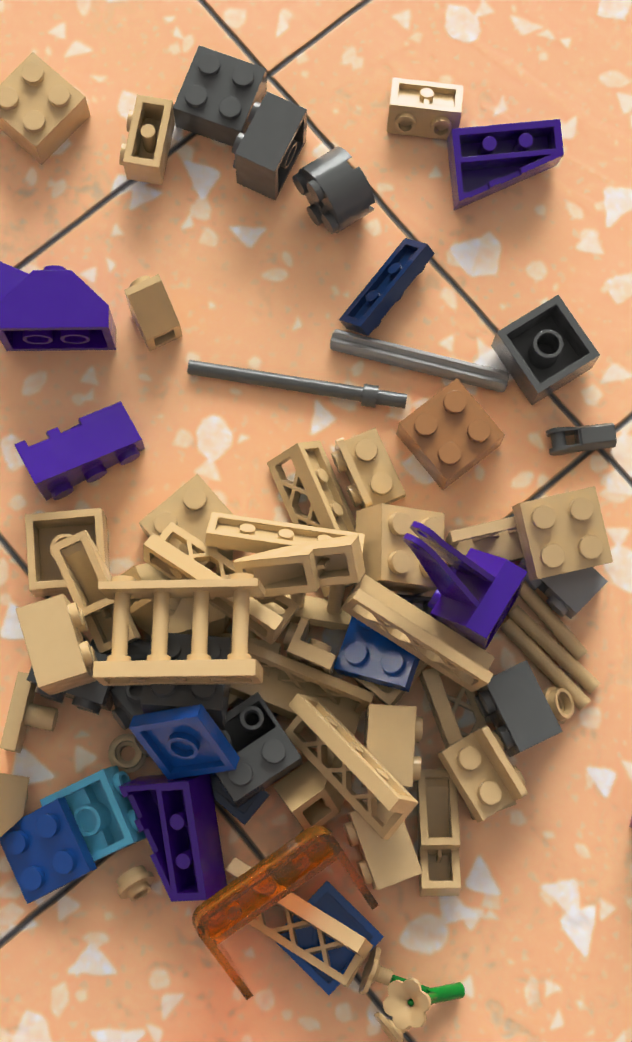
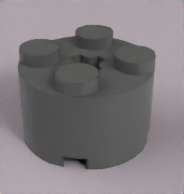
[292,146,375,234]

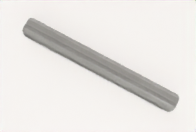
[330,329,509,392]

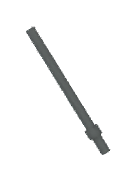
[187,360,407,409]

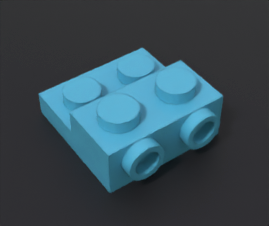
[40,765,146,862]

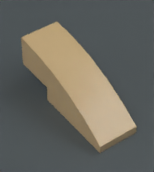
[49,530,141,654]
[233,535,366,598]
[417,769,461,897]

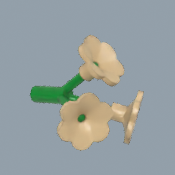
[359,947,465,1042]

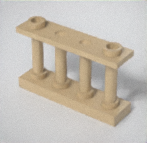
[205,512,365,630]
[92,573,265,686]

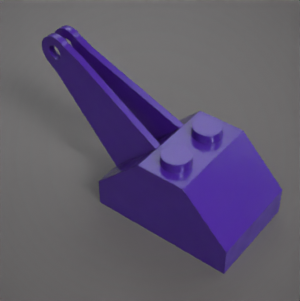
[0,261,116,351]
[403,521,527,650]

